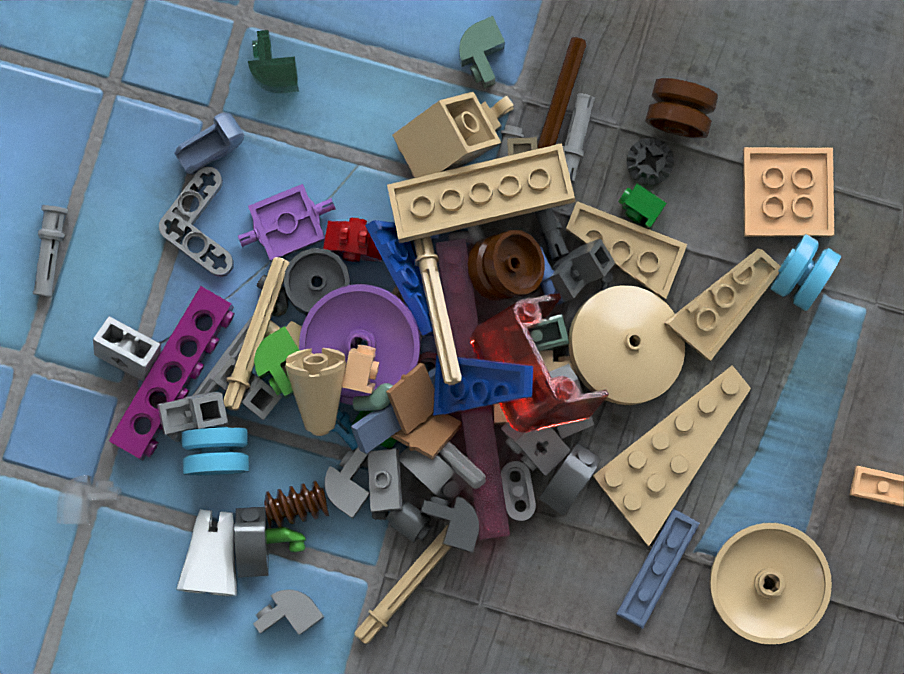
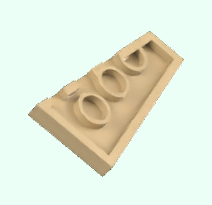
[566,201,687,300]
[664,249,781,361]

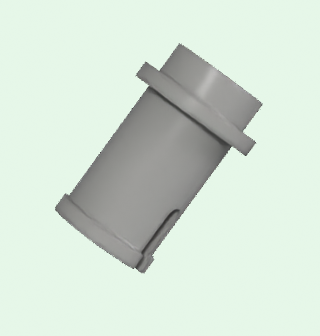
[498,125,524,158]

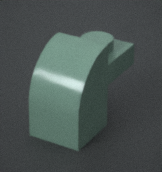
[459,16,505,89]

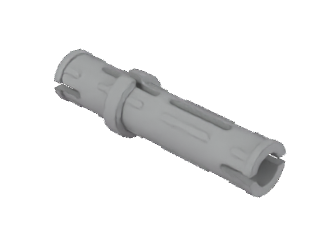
[563,93,595,183]

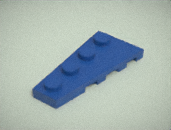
[365,220,434,336]
[433,355,533,416]

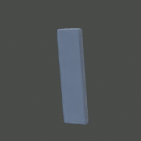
[351,367,436,454]
[616,509,700,629]

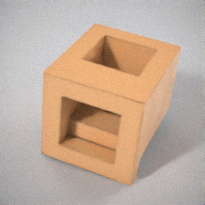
[342,345,380,394]

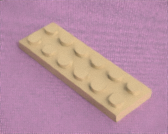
[387,143,576,243]

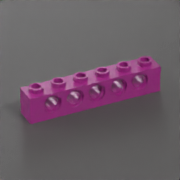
[109,286,235,461]

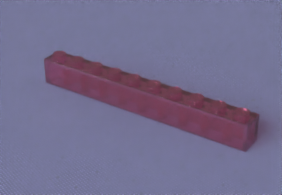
[436,239,510,541]

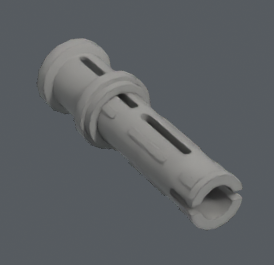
[33,205,68,297]

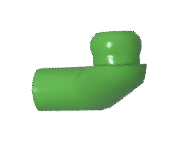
[267,527,306,552]

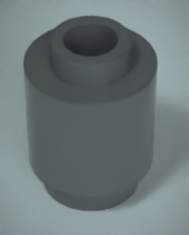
[386,501,432,543]

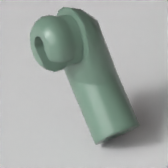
[353,383,393,411]

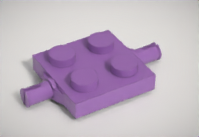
[238,184,336,262]

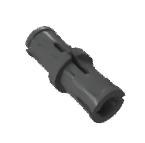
[535,208,569,260]

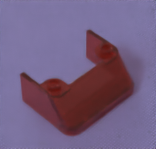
[470,293,609,432]

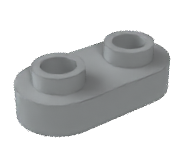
[500,461,536,521]

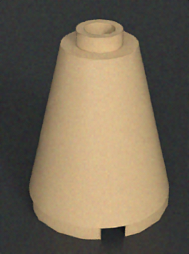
[285,348,346,436]

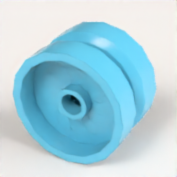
[771,234,841,311]
[182,426,250,475]

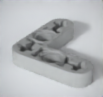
[159,167,234,277]

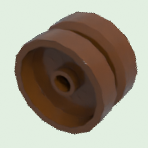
[645,78,718,138]
[467,230,545,301]

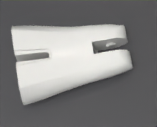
[176,509,237,597]

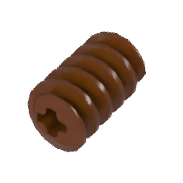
[264,481,329,529]

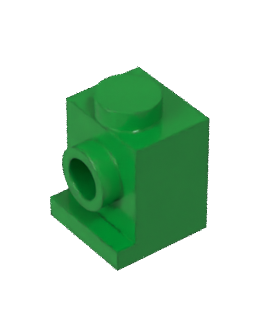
[618,183,667,229]

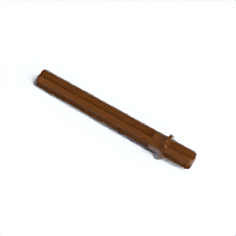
[538,37,586,149]

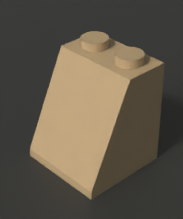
[392,92,501,178]

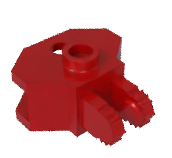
[323,218,382,262]

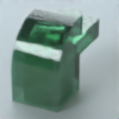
[248,30,299,93]

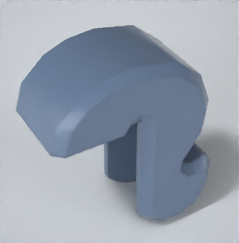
[174,112,245,175]

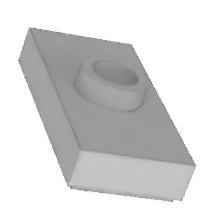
[367,449,403,512]

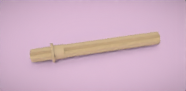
[413,236,462,385]
[223,257,289,411]
[355,525,451,644]

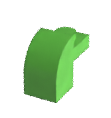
[254,326,300,399]

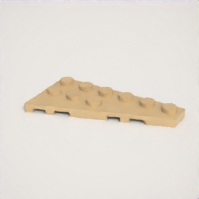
[592,365,751,546]

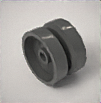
[284,248,351,316]

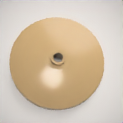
[568,286,685,405]
[709,523,832,644]

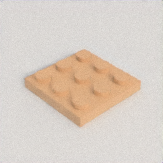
[743,147,834,237]

